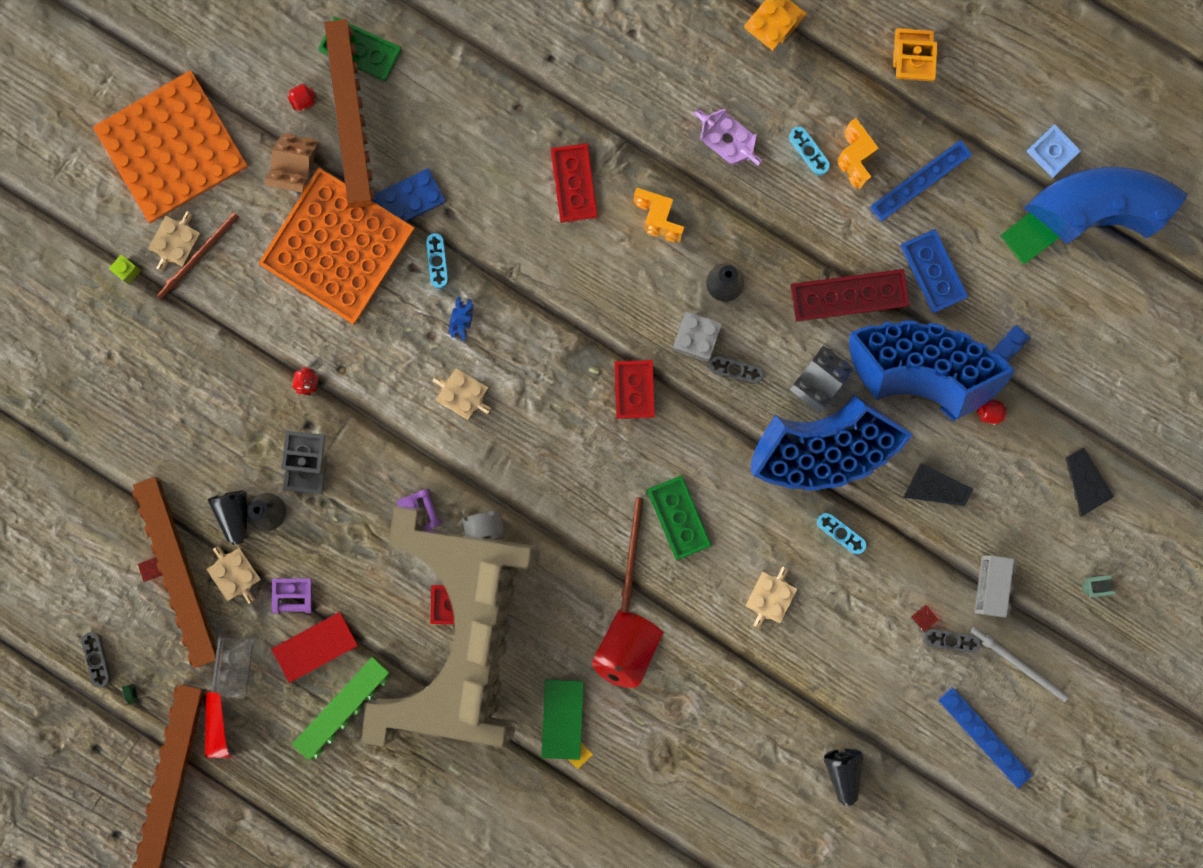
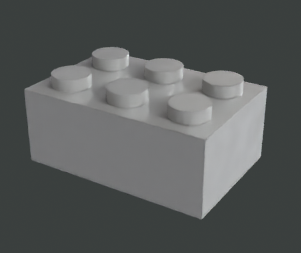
[974,556,1016,618]

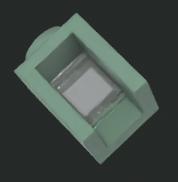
[1082,575,1114,598]

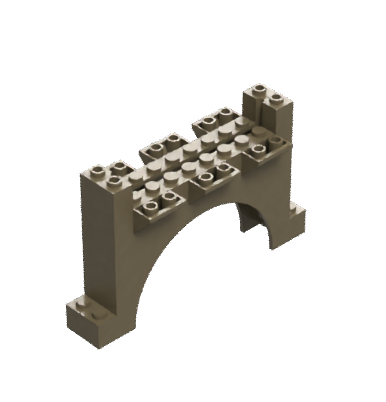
[361,506,540,747]

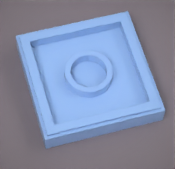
[1027,124,1081,178]

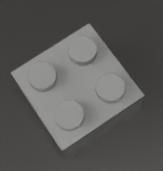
[672,311,722,362]

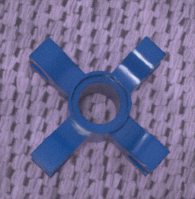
[449,297,474,340]

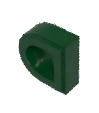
[122,684,138,705]

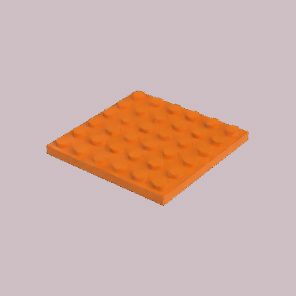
[93,70,248,224]
[258,167,416,325]

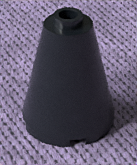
[706,264,744,302]
[208,490,247,545]
[247,493,286,531]
[824,748,863,806]

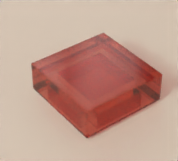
[138,557,163,582]
[911,605,939,632]

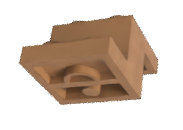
[265,133,319,193]

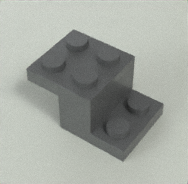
[790,346,853,413]
[281,431,327,494]

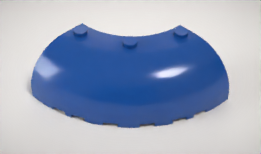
[1024,167,1188,244]
[849,321,1014,419]
[751,395,913,491]

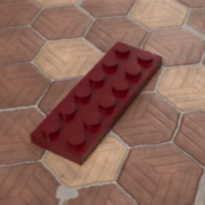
[790,269,910,322]

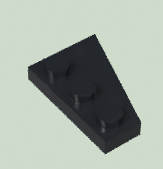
[1066,448,1114,517]
[903,463,973,506]

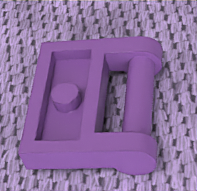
[396,488,442,529]
[272,579,313,614]

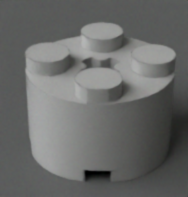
[462,509,504,539]

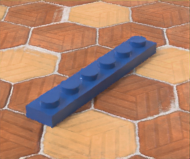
[869,140,972,222]
[939,325,1031,421]
[938,687,1033,789]

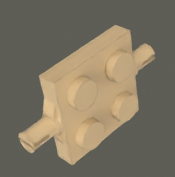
[148,211,201,272]
[432,368,492,421]
[206,545,261,604]
[746,567,797,629]

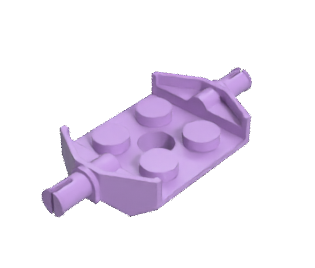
[694,108,763,166]

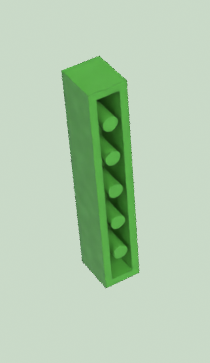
[292,656,391,760]

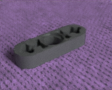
[708,356,763,384]
[923,629,980,653]
[81,632,111,688]

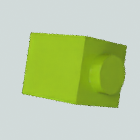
[109,254,142,285]

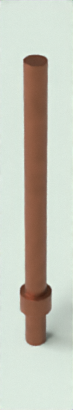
[156,212,239,300]
[621,497,644,613]

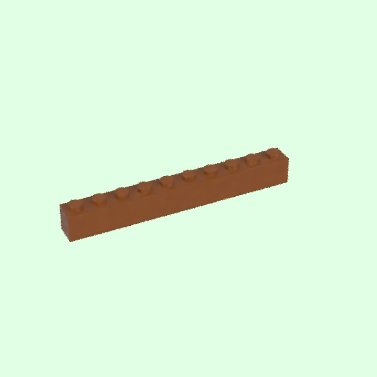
[324,19,375,208]
[132,477,221,668]
[132,684,206,868]

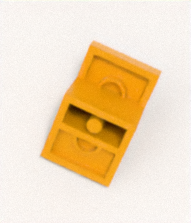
[744,0,807,51]
[893,28,937,81]
[837,118,879,190]
[633,188,684,243]

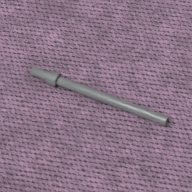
[970,626,1069,702]

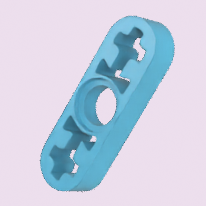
[789,127,830,176]
[426,233,448,289]
[817,513,866,554]

